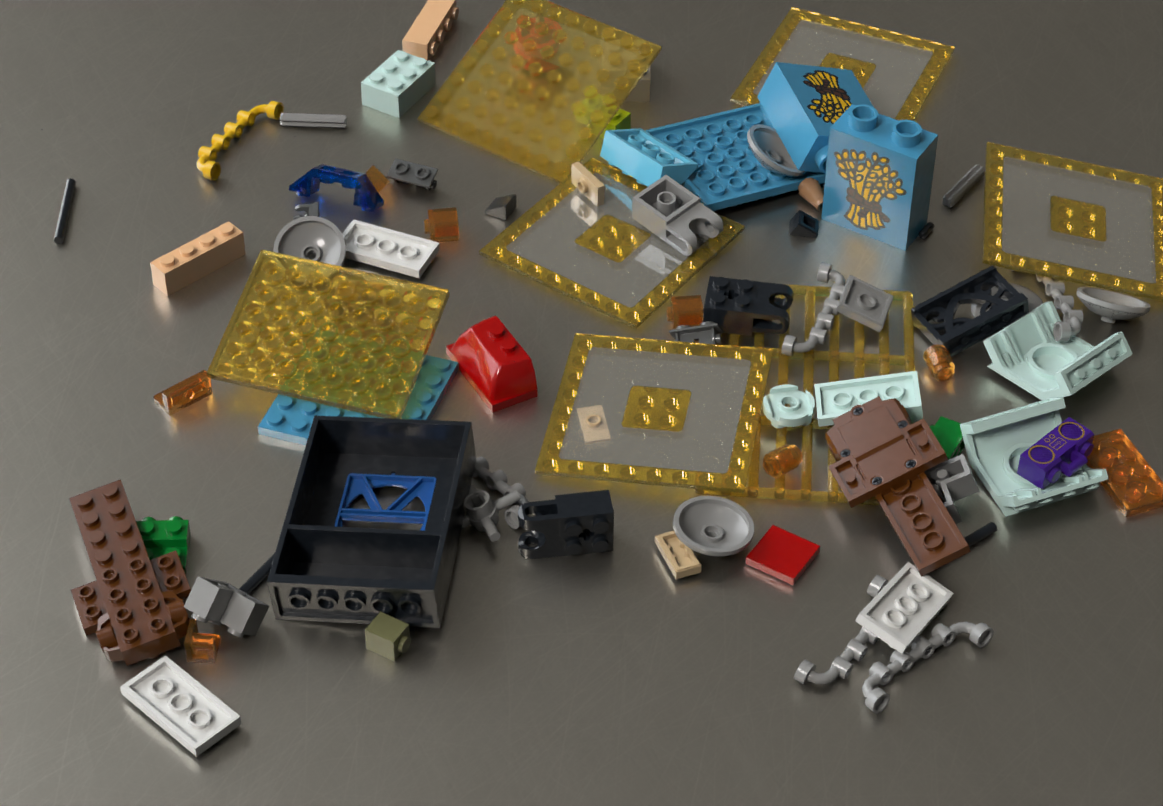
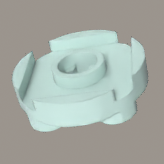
[763,384,815,429]

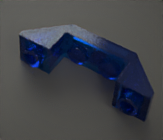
[289,164,384,212]

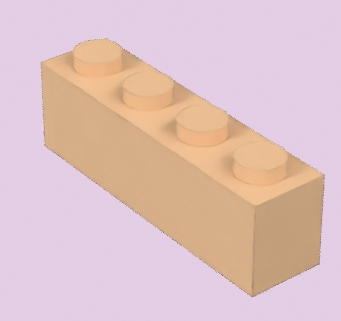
[402,0,459,61]
[150,221,246,296]

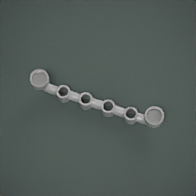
[1009,252,1083,341]
[782,262,845,356]
[473,456,529,529]
[794,575,888,685]
[862,622,994,713]

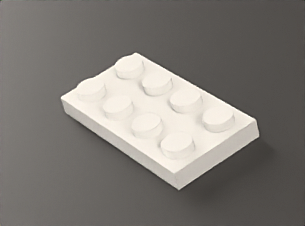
[342,219,440,278]
[855,562,954,654]
[121,655,241,757]

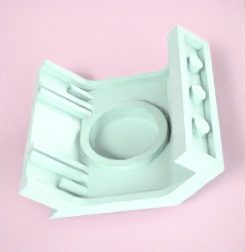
[983,301,1133,400]
[960,398,1108,517]

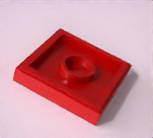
[745,525,820,585]

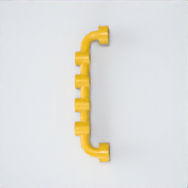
[197,101,284,181]

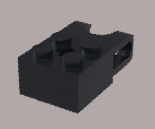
[703,276,794,336]
[518,490,614,559]

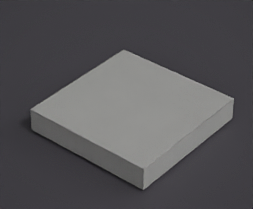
[835,275,894,332]

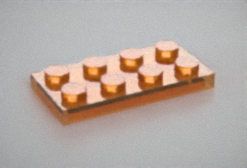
[1086,428,1163,517]

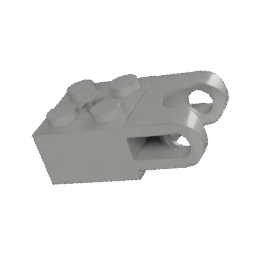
[632,175,723,256]

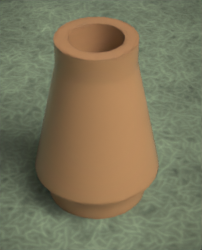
[798,177,824,211]

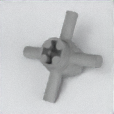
[462,485,521,541]

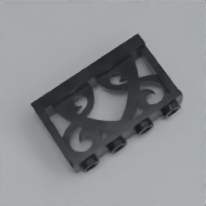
[911,265,1029,360]

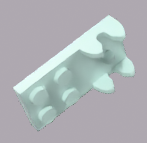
[814,371,923,427]

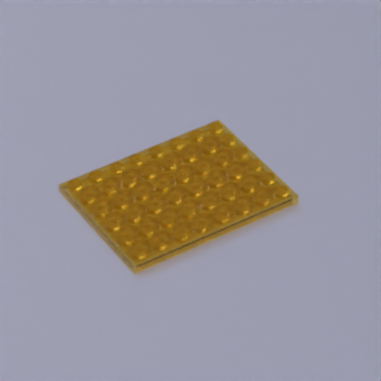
[207,249,450,419]

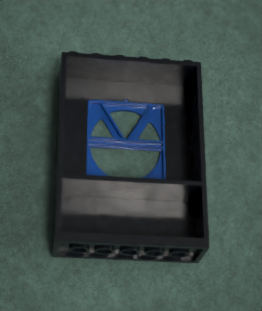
[267,415,477,628]

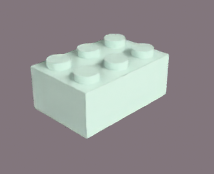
[361,50,436,118]

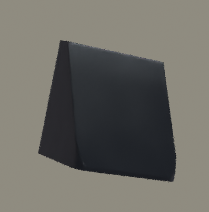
[485,194,517,220]
[789,210,819,238]

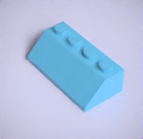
[600,128,698,187]

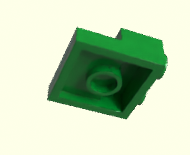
[136,516,191,574]

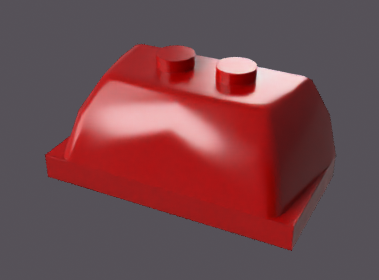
[446,315,538,413]

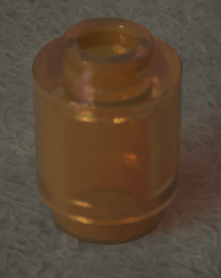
[923,344,955,382]
[763,444,803,478]

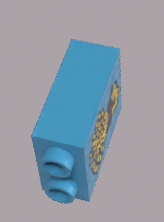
[757,62,873,174]
[821,104,938,251]

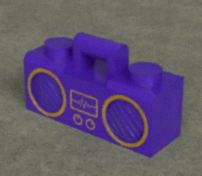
[1017,417,1094,490]

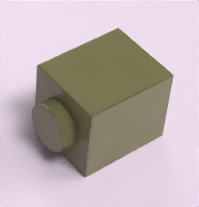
[365,612,411,662]

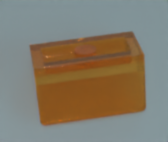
[153,370,213,416]

